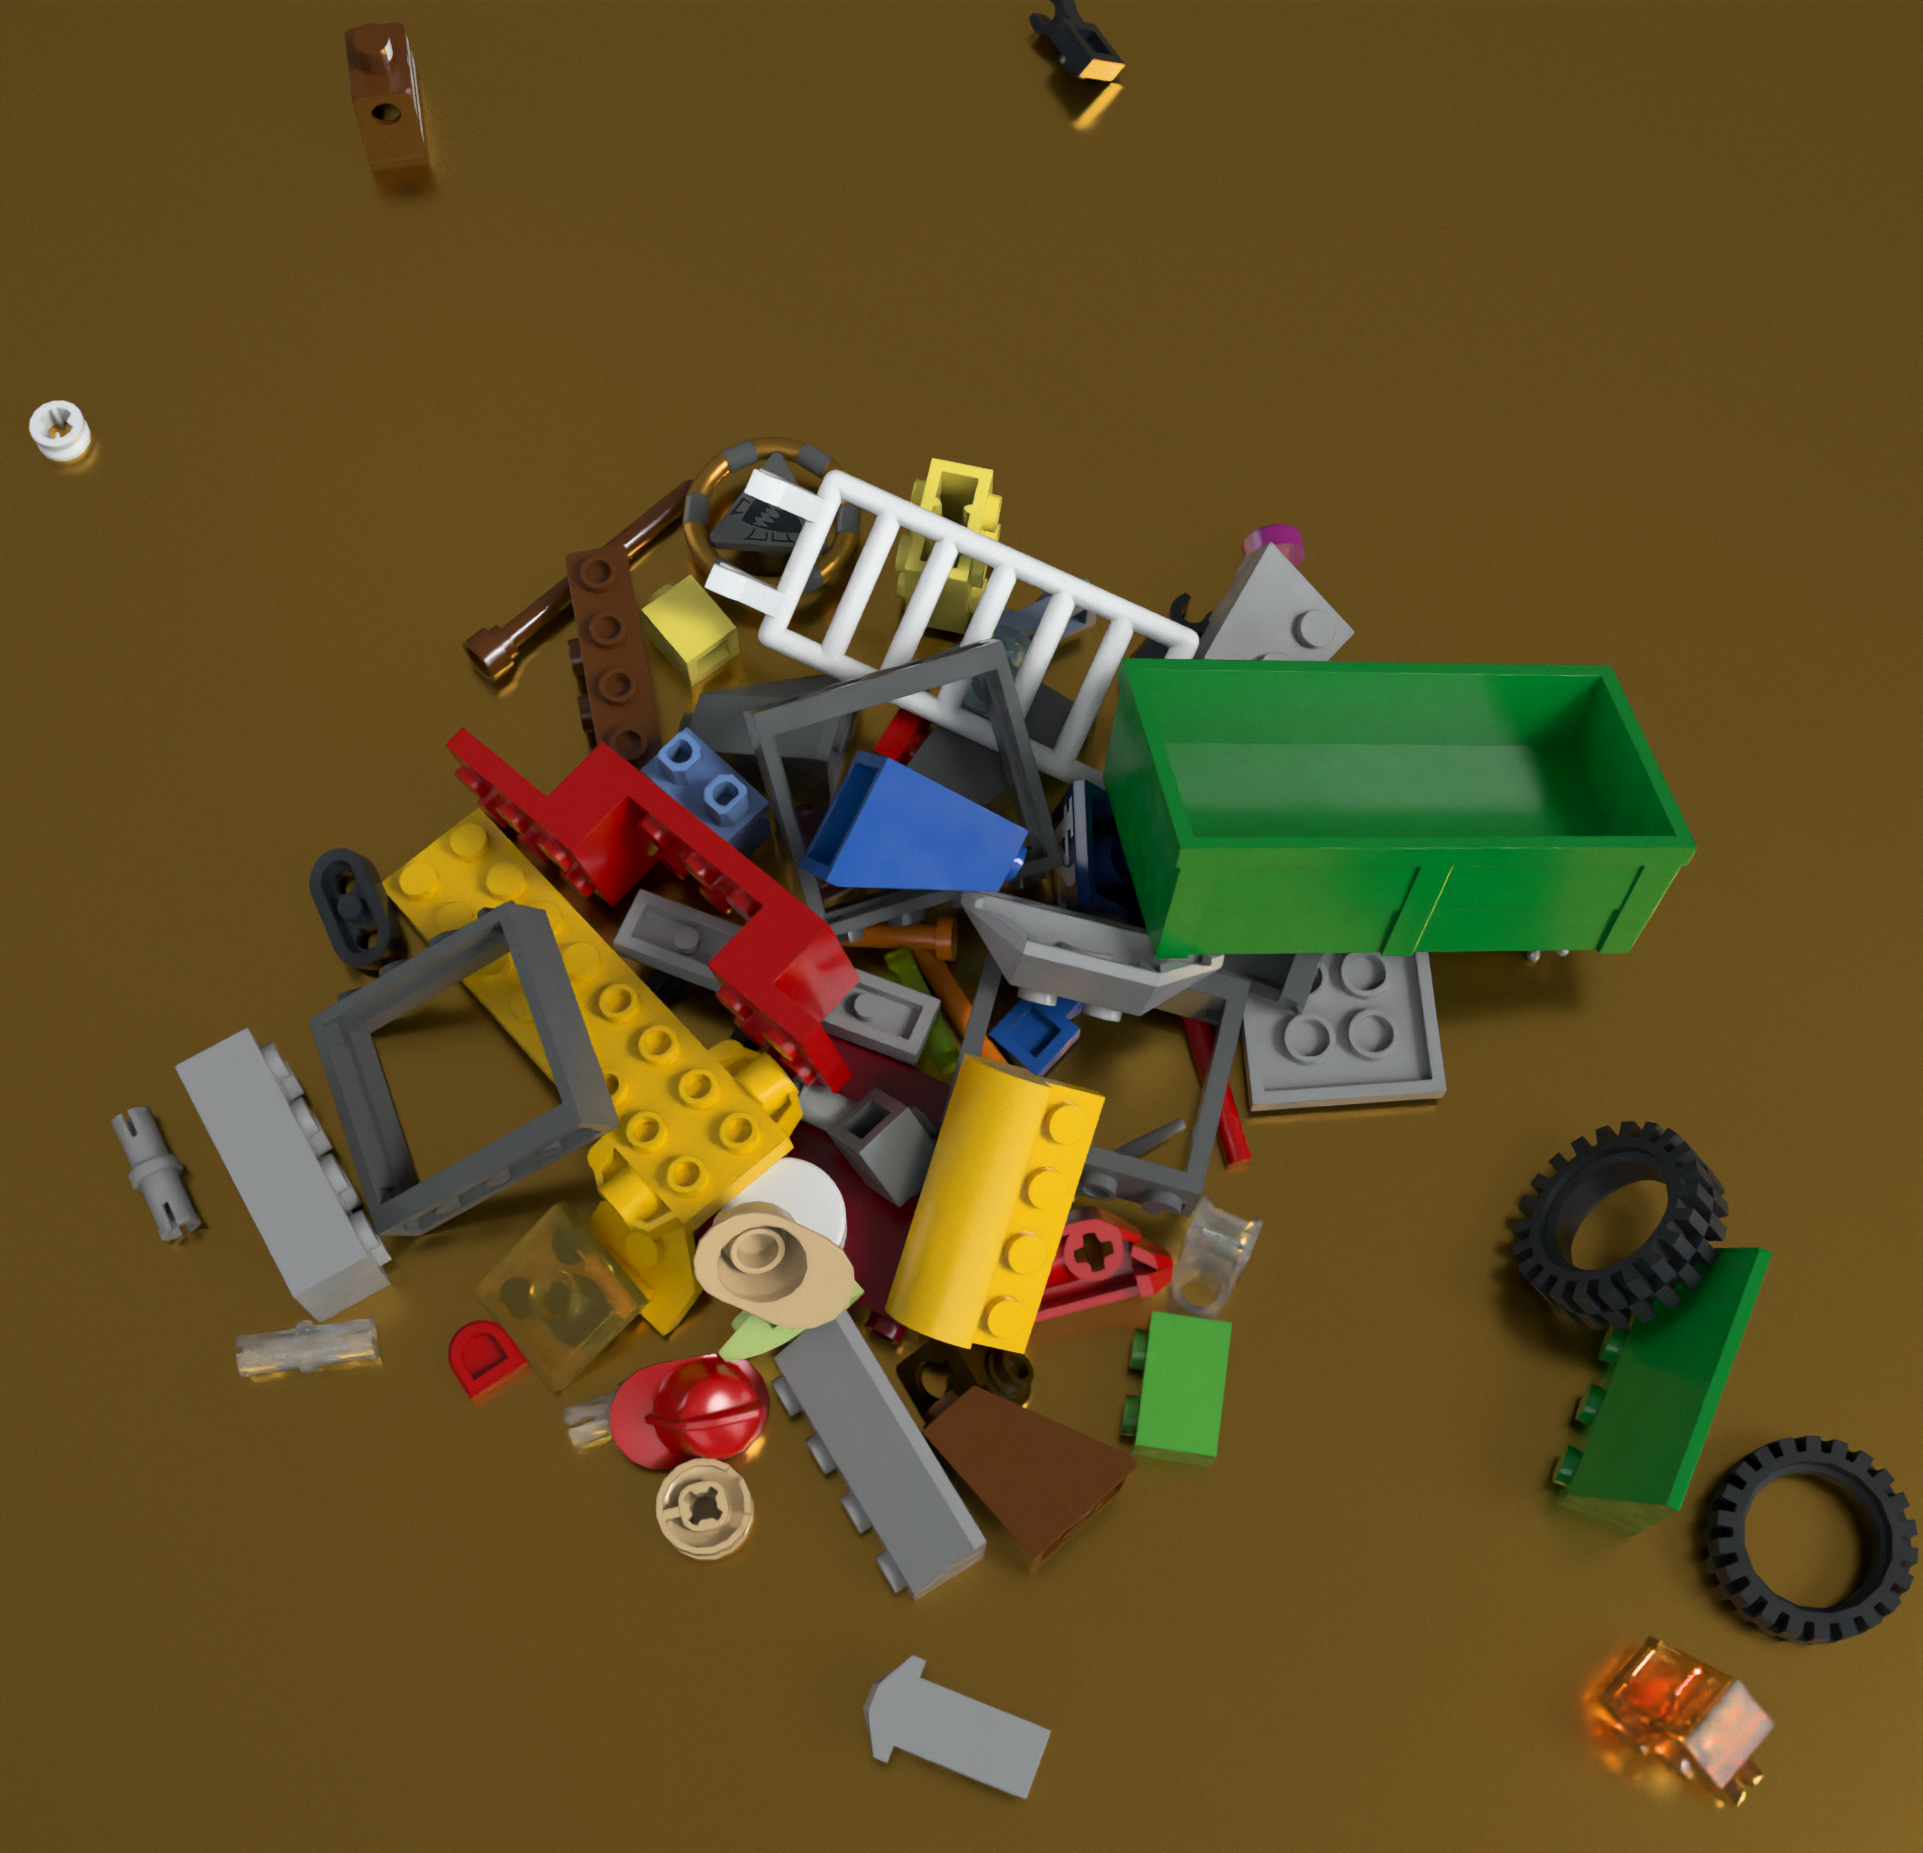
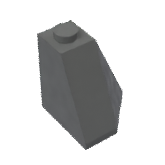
[678,674,860,808]

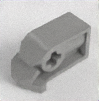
[862,1655,1051,1800]

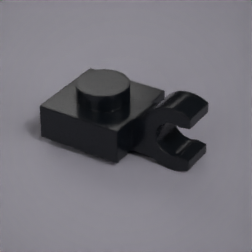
[1029,0,1125,82]

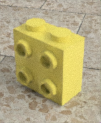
[895,458,1002,634]

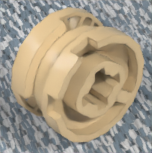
[656,1458,754,1560]

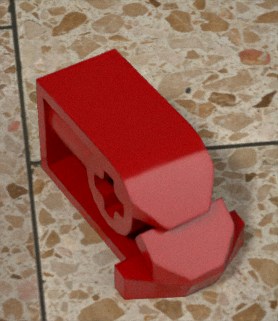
[1034,1206,1173,1323]

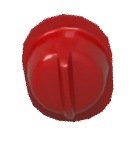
[609,1353,769,1469]

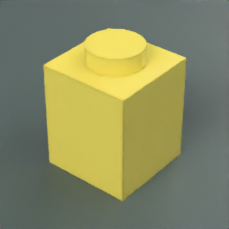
[641,574,740,688]

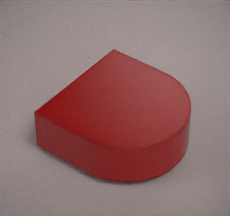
[448,1320,530,1403]

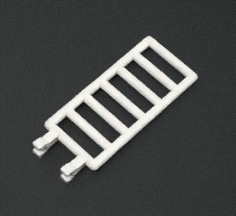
[704,468,1199,791]

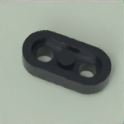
[309,848,402,970]

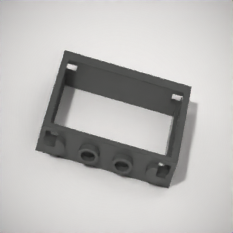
[743,639,1063,943]
[308,900,621,1236]
[935,950,1251,1218]

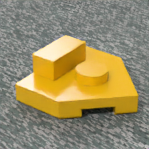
[581,1200,704,1336]

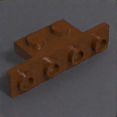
[565,545,662,772]

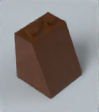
[922,1385,1138,1574]

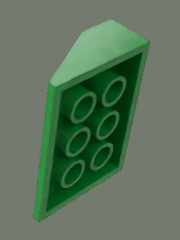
[1552,1247,1773,1538]

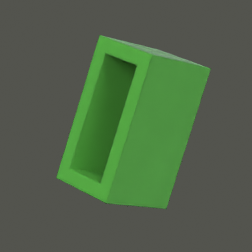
[1121,1311,1232,1466]

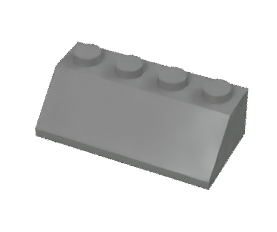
[770,1309,987,1601]

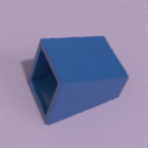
[799,750,1029,892]

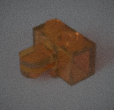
[1597,1636,1775,1808]

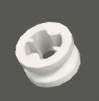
[29,400,91,461]

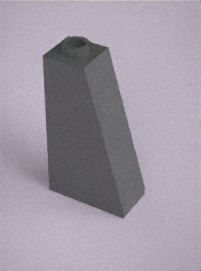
[906,661,1097,816]

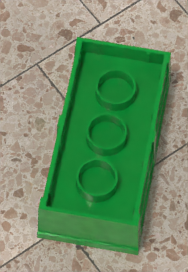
[1102,658,1698,959]

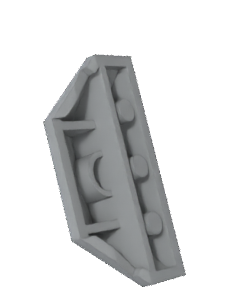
[958,891,1225,1022]

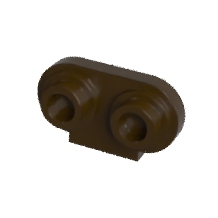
[896,1338,1034,1422]

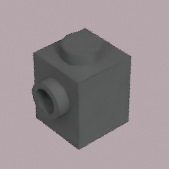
[827,1087,938,1208]

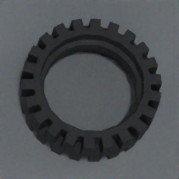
[1702,1435,1919,1645]

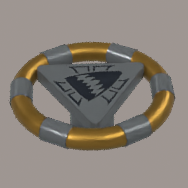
[682,437,861,595]

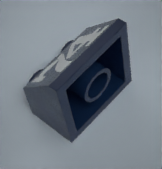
[1051,779,1146,928]

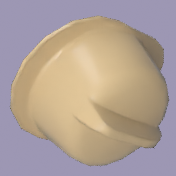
[693,1201,855,1329]

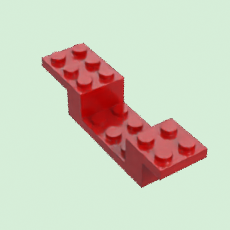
[445,727,861,1095]

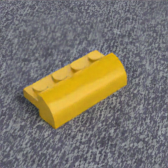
[885,1053,1105,1354]

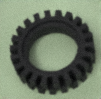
[1512,1121,1729,1330]

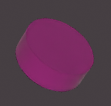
[1241,524,1306,567]

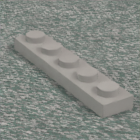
[613,889,941,1066]

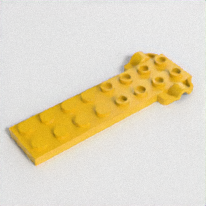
[382,807,804,1239]

